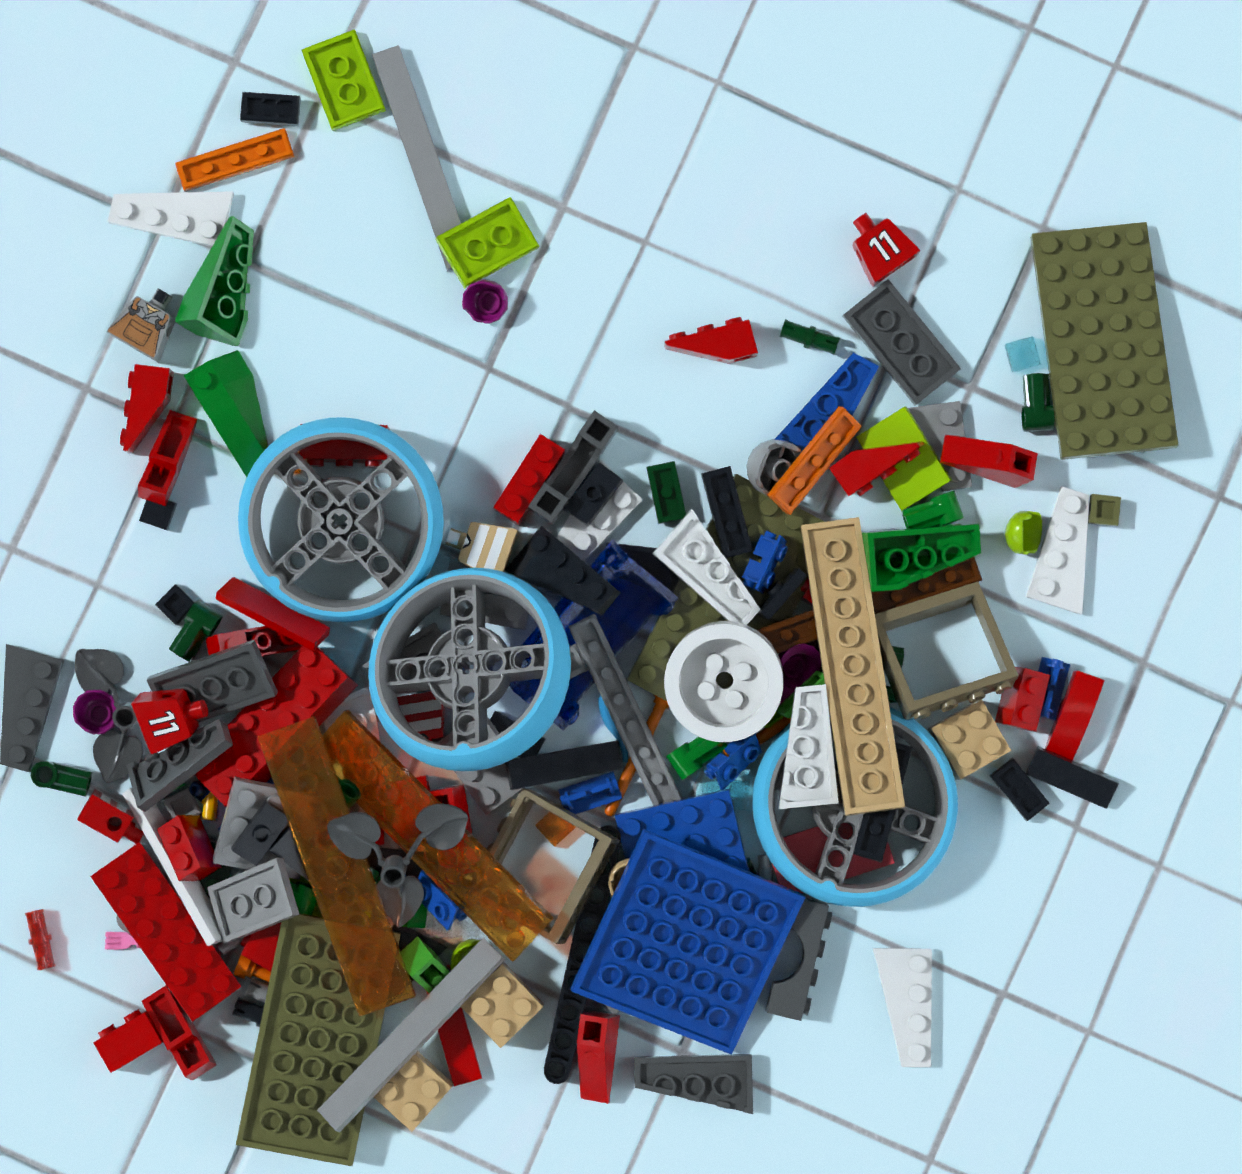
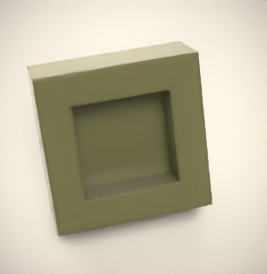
[1088,494,1121,527]

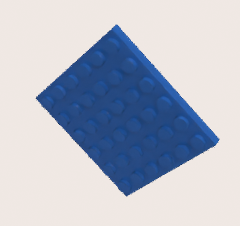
[571,829,806,1055]

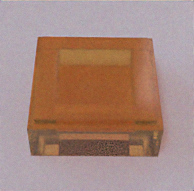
[535,812,576,847]

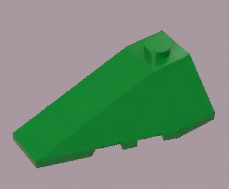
[175,216,254,346]
[184,350,269,477]
[862,524,981,592]

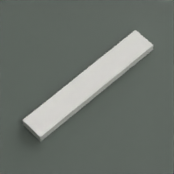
[122,788,222,946]

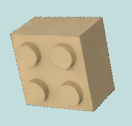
[928,700,1011,780]
[460,962,544,1048]
[374,1051,453,1132]

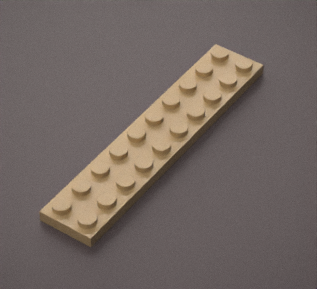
[801,517,905,816]

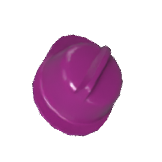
[778,644,821,705]

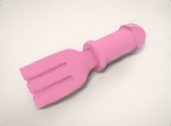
[105,932,140,950]

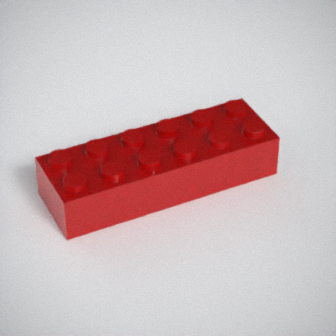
[194,646,358,807]
[90,842,241,1022]

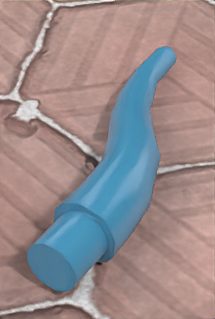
[598,695,628,763]

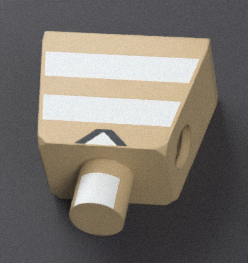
[445,522,518,572]

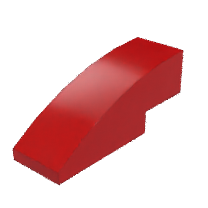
[138,410,197,506]
[1045,670,1105,761]
[141,985,217,1081]

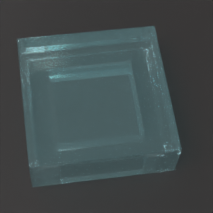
[1004,336,1041,373]

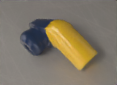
[189,780,218,821]

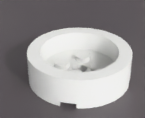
[664,621,784,742]

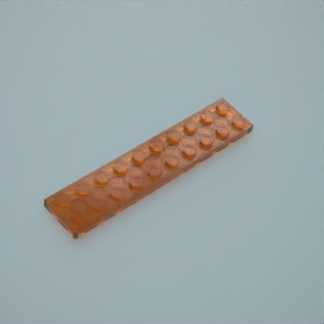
[307,710,555,962]
[257,716,416,1017]

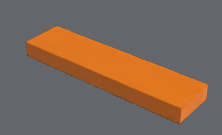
[175,128,295,192]
[767,406,862,515]

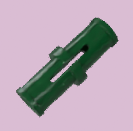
[779,319,840,355]

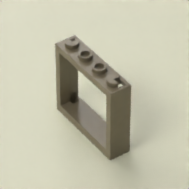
[875,582,1019,720]
[468,788,620,944]

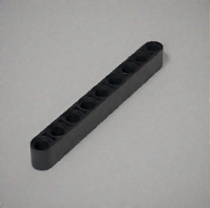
[544,825,621,1084]

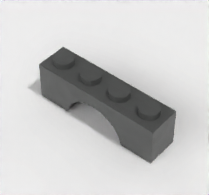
[528,410,618,526]
[765,899,832,1021]

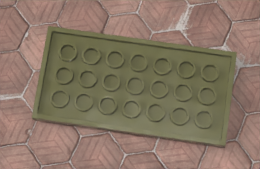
[1030,222,1179,460]
[626,474,824,701]
[236,913,401,1167]

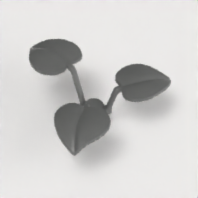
[75,649,143,783]
[327,804,469,928]

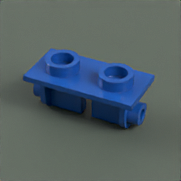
[742,531,788,594]
[1038,657,1070,721]
[704,734,762,791]
[558,771,623,814]
[418,870,468,931]

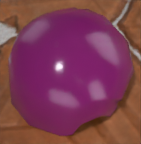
[462,279,508,324]
[73,690,117,735]

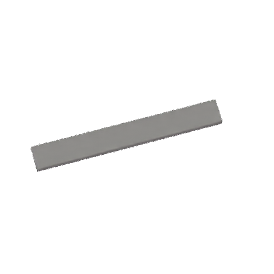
[372,45,461,271]
[568,614,683,805]
[317,938,506,1132]

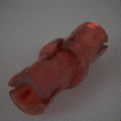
[25,909,56,971]

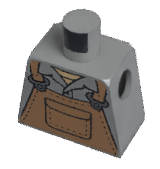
[106,288,175,363]

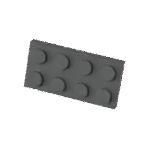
[842,279,961,406]
[146,640,278,723]

